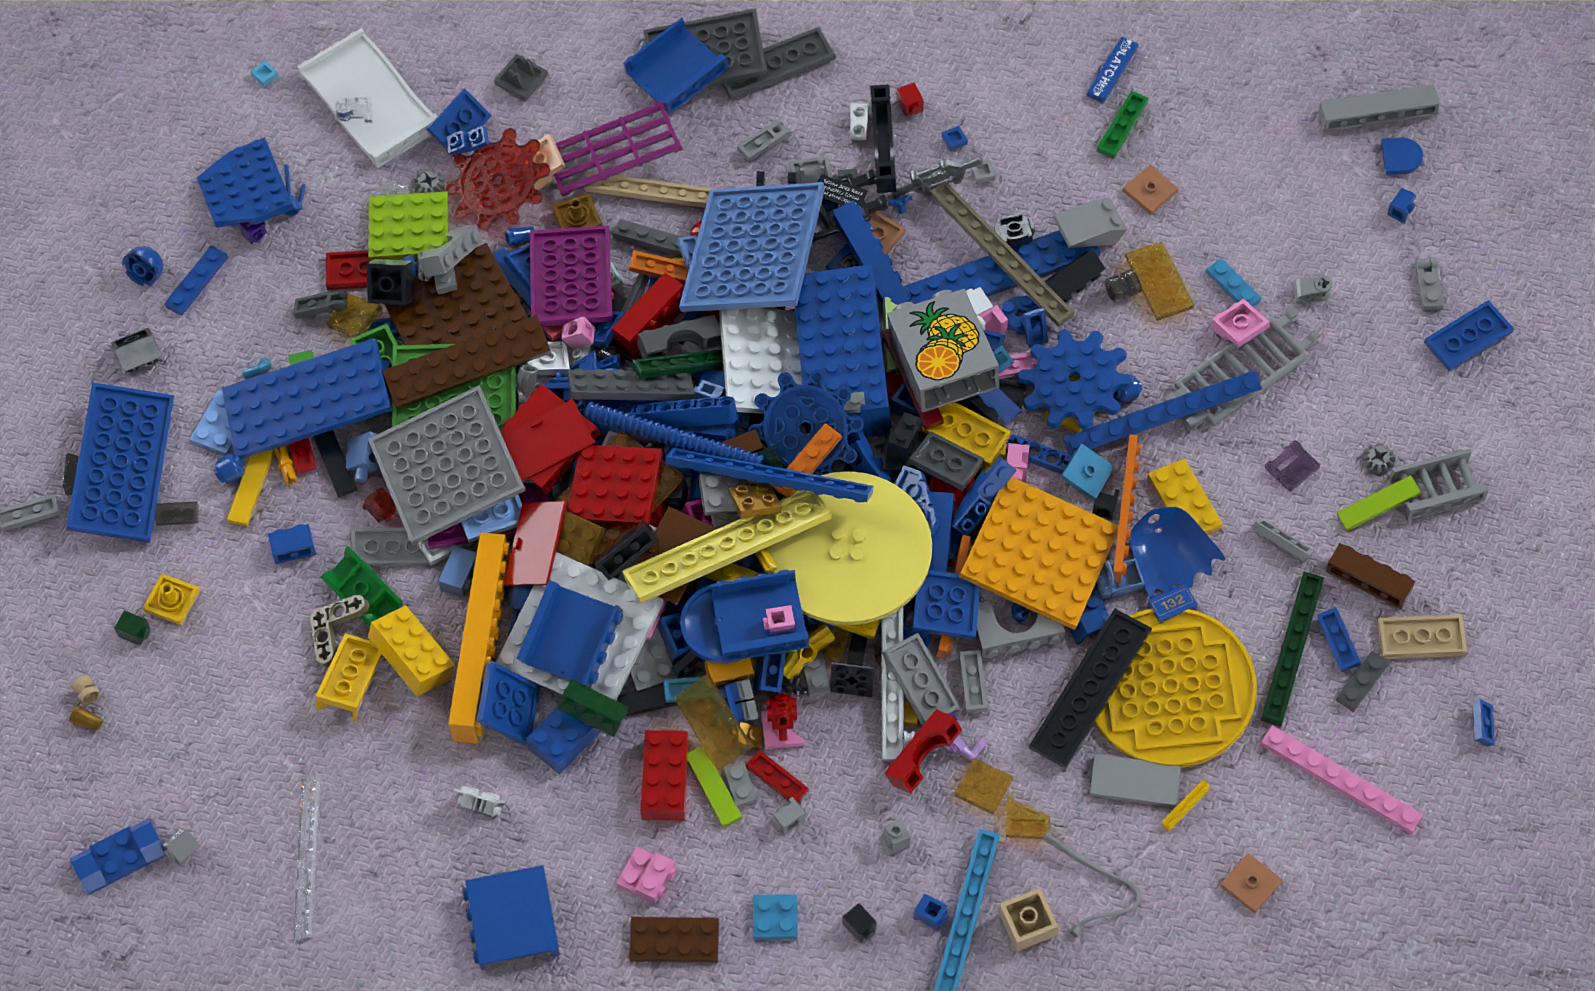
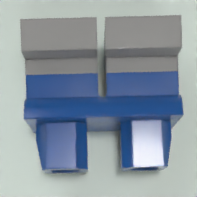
[713,678,759,724]

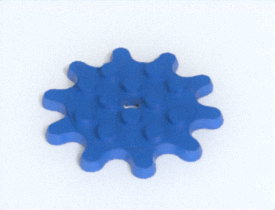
[1017,329,1134,430]
[748,370,864,476]

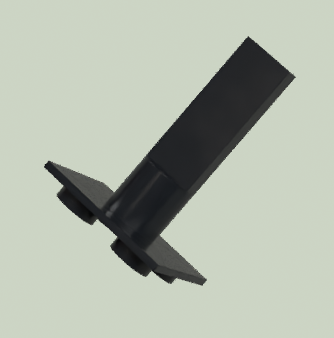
[830,632,874,698]

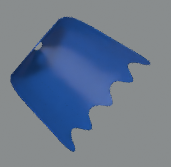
[1130,507,1225,598]

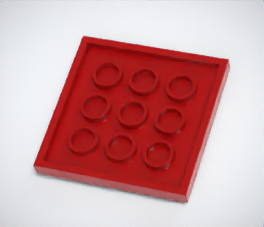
[567,445,663,526]

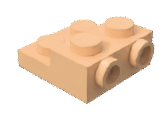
[517,134,565,190]

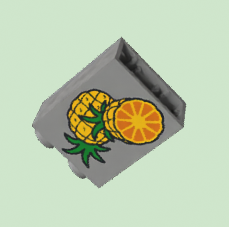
[887,289,999,413]

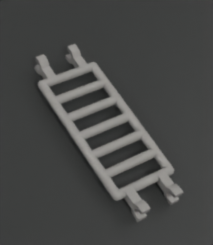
[1164,308,1320,434]

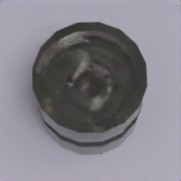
[1105,269,1142,303]

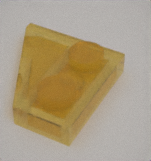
[807,624,852,663]
[1006,796,1050,839]

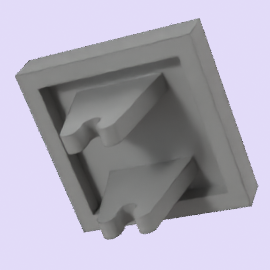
[789,156,832,184]

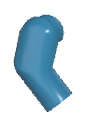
[242,358,271,380]

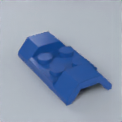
[1068,586,1109,645]
[69,818,165,895]

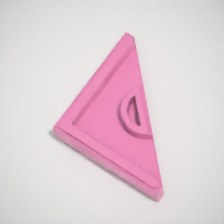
[761,710,805,750]

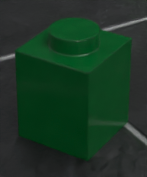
[114,610,150,645]

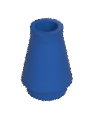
[505,226,535,247]

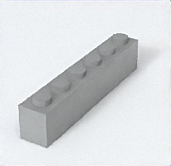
[1318,85,1440,132]

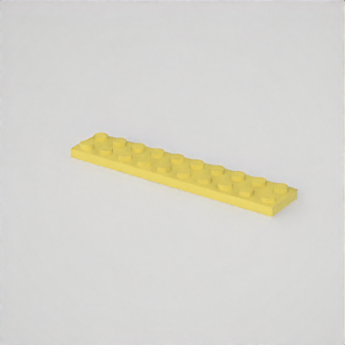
[622,491,832,603]

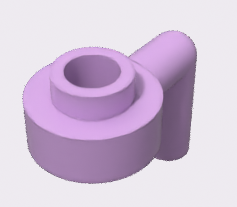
[944,736,987,761]

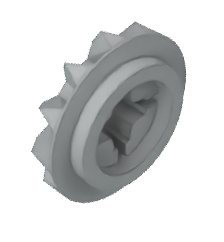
[413,168,445,193]
[1362,443,1396,474]

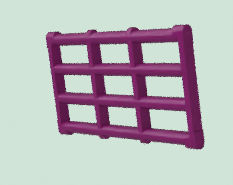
[554,101,683,197]

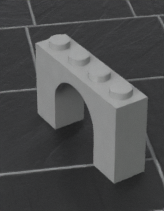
[976,600,1065,658]

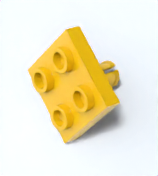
[142,573,200,625]

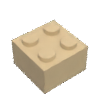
[999,888,1058,952]

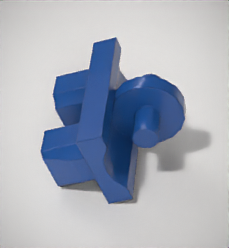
[540,372,575,402]

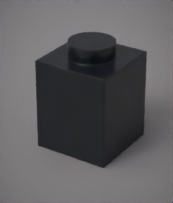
[842,903,877,943]

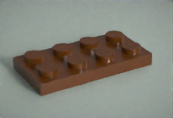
[629,917,719,963]

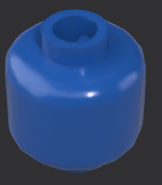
[1113,375,1142,402]
[214,454,246,484]

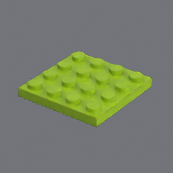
[368,191,449,262]

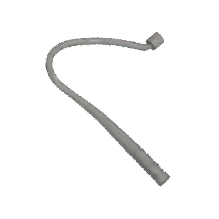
[1043,832,1141,937]

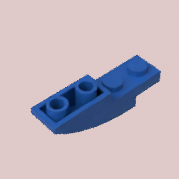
[847,430,894,484]
[951,457,1017,536]

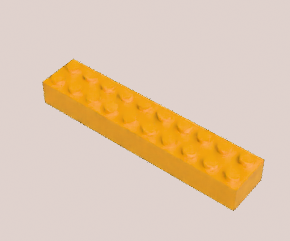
[448,533,511,744]

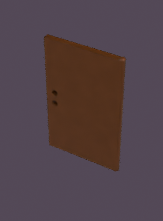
[638,507,718,605]

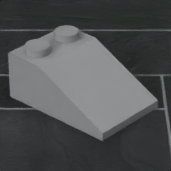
[1053,198,1127,248]

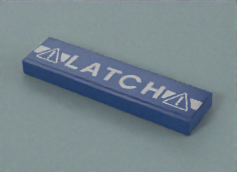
[1087,36,1139,103]

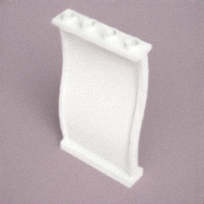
[298,28,438,169]

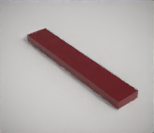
[882,329,944,430]

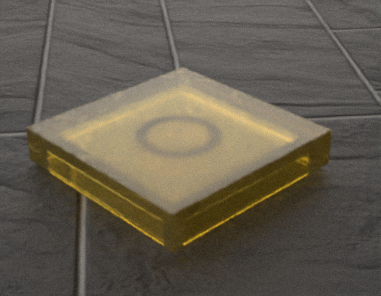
[955,758,1013,815]

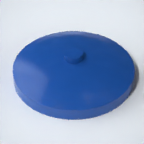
[681,585,742,664]

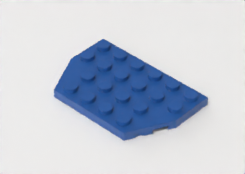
[196,137,294,228]

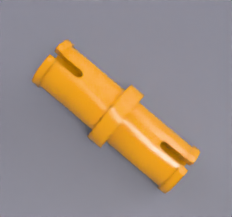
[274,446,298,486]

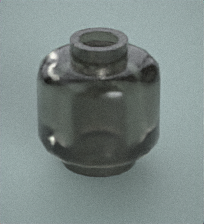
[595,345,626,368]

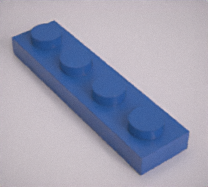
[164,245,228,316]

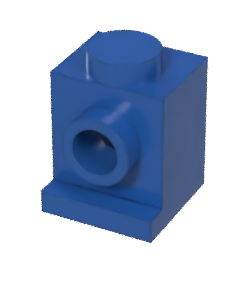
[1387,188,1416,224]
[913,893,949,930]

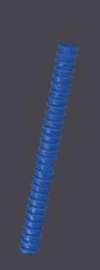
[584,402,764,465]

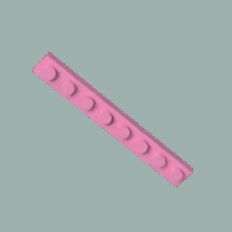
[1261,725,1423,835]

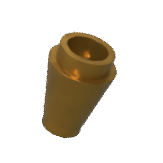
[69,706,103,730]

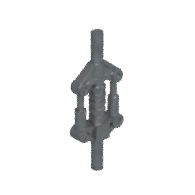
[891,156,983,198]

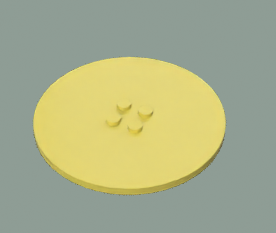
[766,472,932,625]

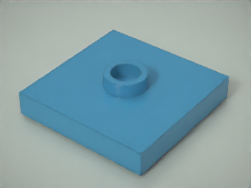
[1060,443,1114,501]

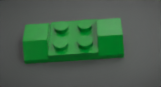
[320,546,403,628]

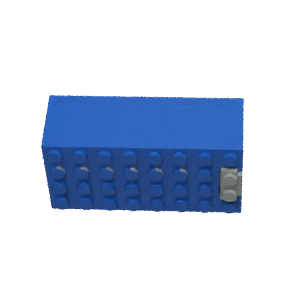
[795,264,892,437]

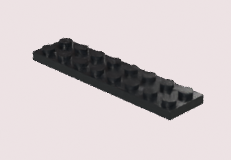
[1029,608,1152,769]

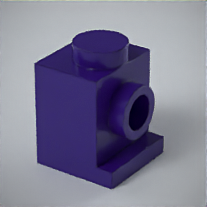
[239,222,267,244]

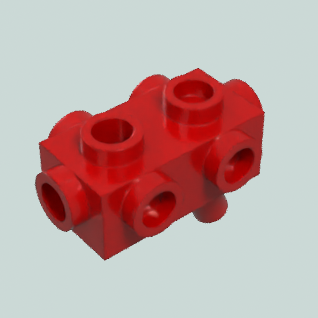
[766,693,797,741]

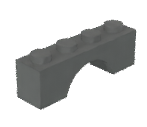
[637,314,722,359]

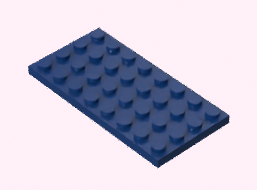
[222,338,392,459]
[66,382,174,543]

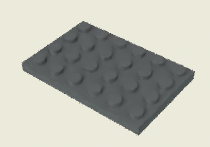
[643,8,768,86]

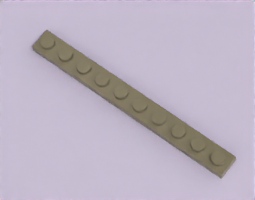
[930,180,1074,327]

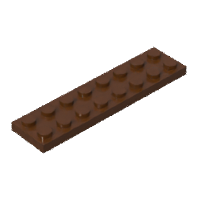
[382,315,551,409]

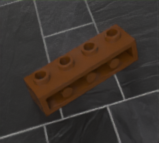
[1326,543,1415,610]

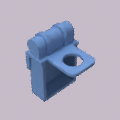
[1096,558,1145,599]

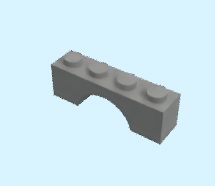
[418,224,482,277]

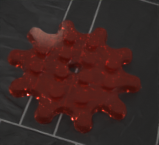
[443,128,550,231]

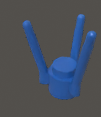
[284,164,306,216]

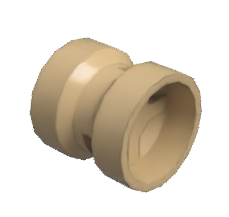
[71,675,100,705]

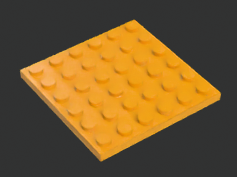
[959,477,1119,630]

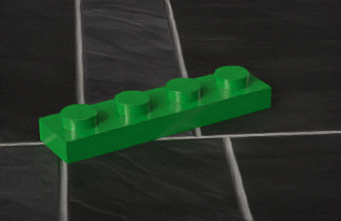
[1097,91,1149,159]

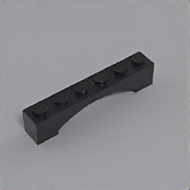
[870,84,897,193]

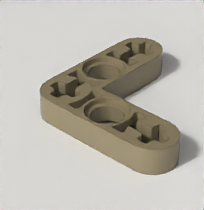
[310,595,369,667]

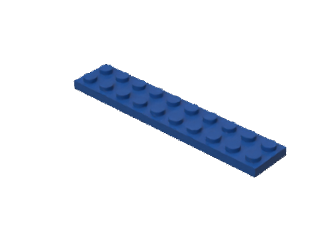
[903,230,1100,304]

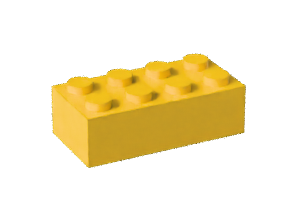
[368,605,455,697]

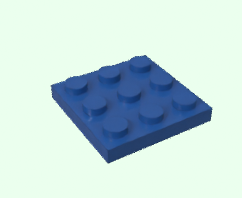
[912,570,980,639]
[477,661,540,746]

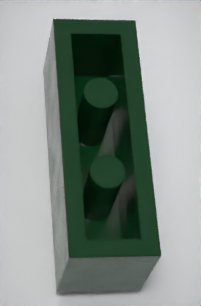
[556,679,629,737]

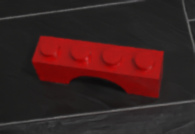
[885,709,962,794]

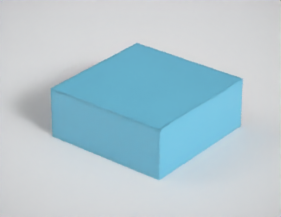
[250,61,279,87]

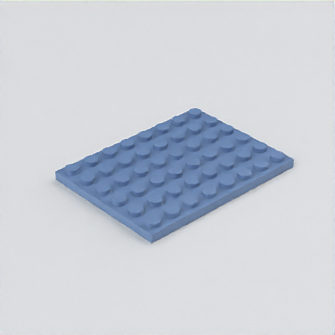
[679,182,825,312]

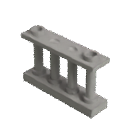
[1389,449,1489,521]

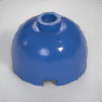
[122,246,164,286]

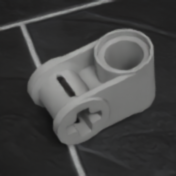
[1292,276,1333,304]

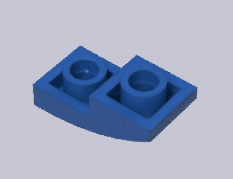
[447,125,489,155]

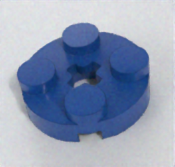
[1002,295,1040,335]

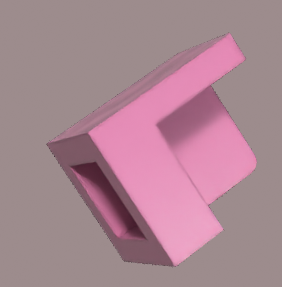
[979,305,1008,333]

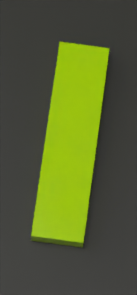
[1337,475,1421,531]
[688,745,742,828]

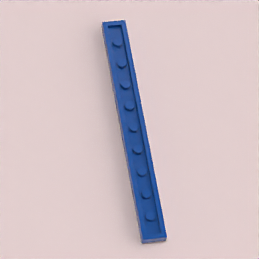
[1063,370,1262,456]
[666,448,874,503]

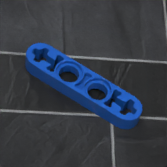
[1006,435,1072,475]

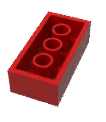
[612,272,684,360]
[640,730,689,821]

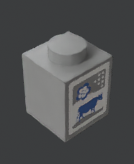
[162,828,200,863]

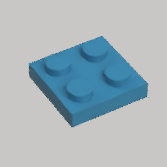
[753,895,798,940]

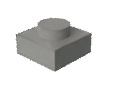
[971,160,996,184]

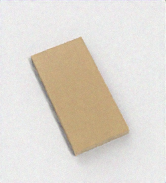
[1377,614,1468,659]

